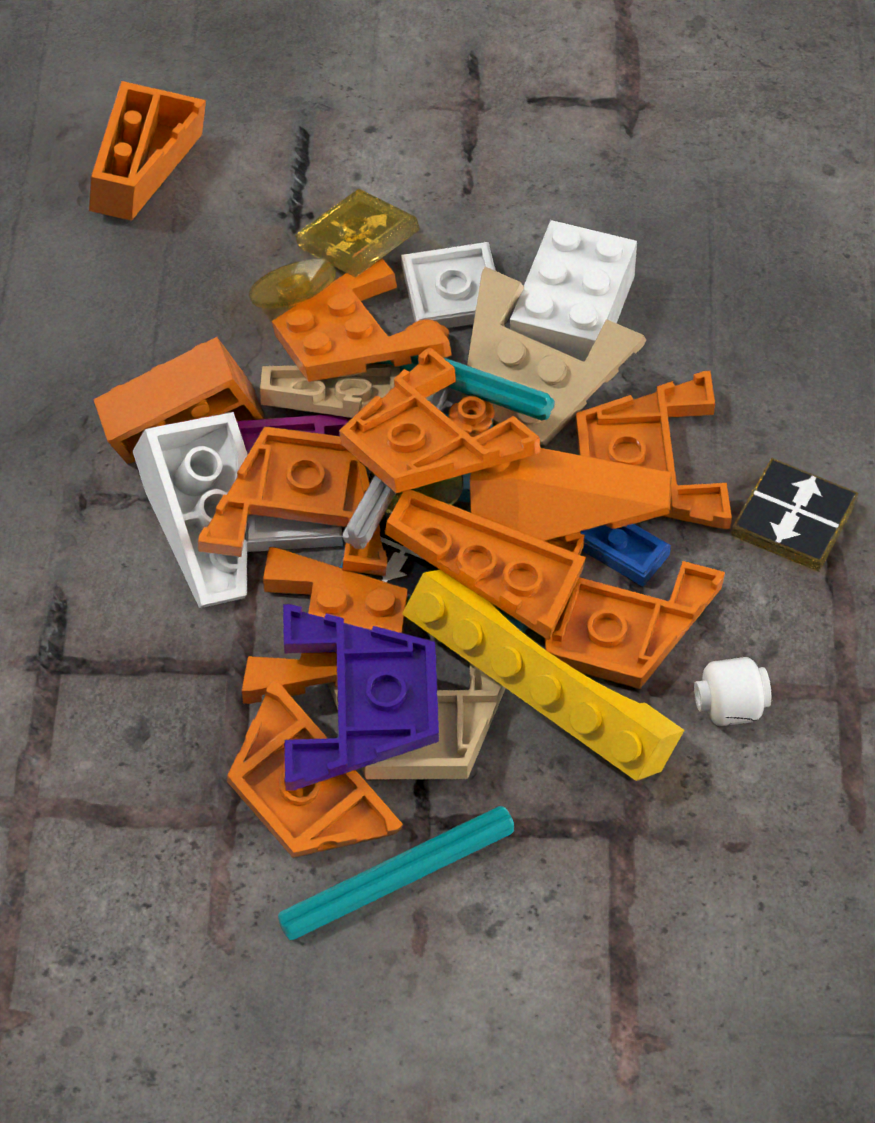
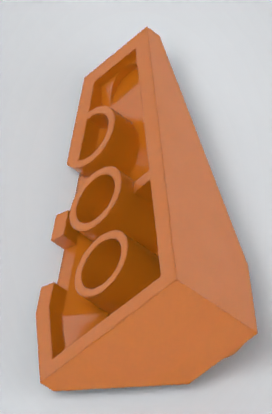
[470,448,672,542]

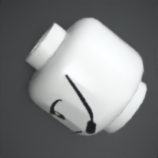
[694,657,771,726]

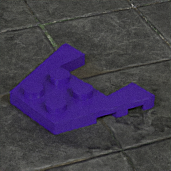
[283,604,439,791]

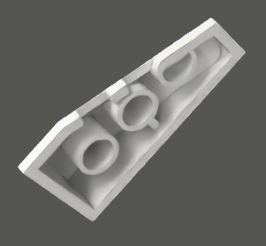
[132,412,248,608]

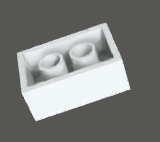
[510,220,637,361]

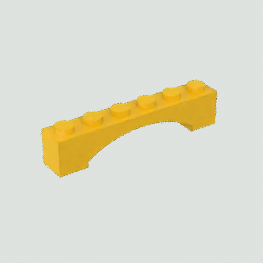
[402,570,685,781]

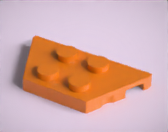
[227,679,403,858]

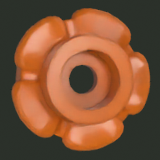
[448,396,495,437]

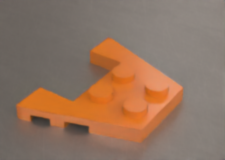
[272,257,452,382]
[339,347,541,493]
[575,371,732,529]
[198,427,387,576]
[544,534,725,689]
[242,547,408,704]

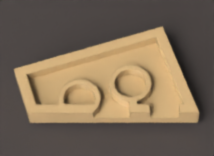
[260,364,400,418]

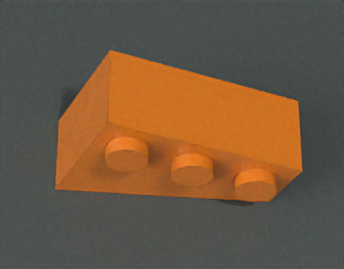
[89,81,206,221]
[93,337,265,464]

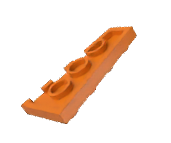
[385,489,586,640]

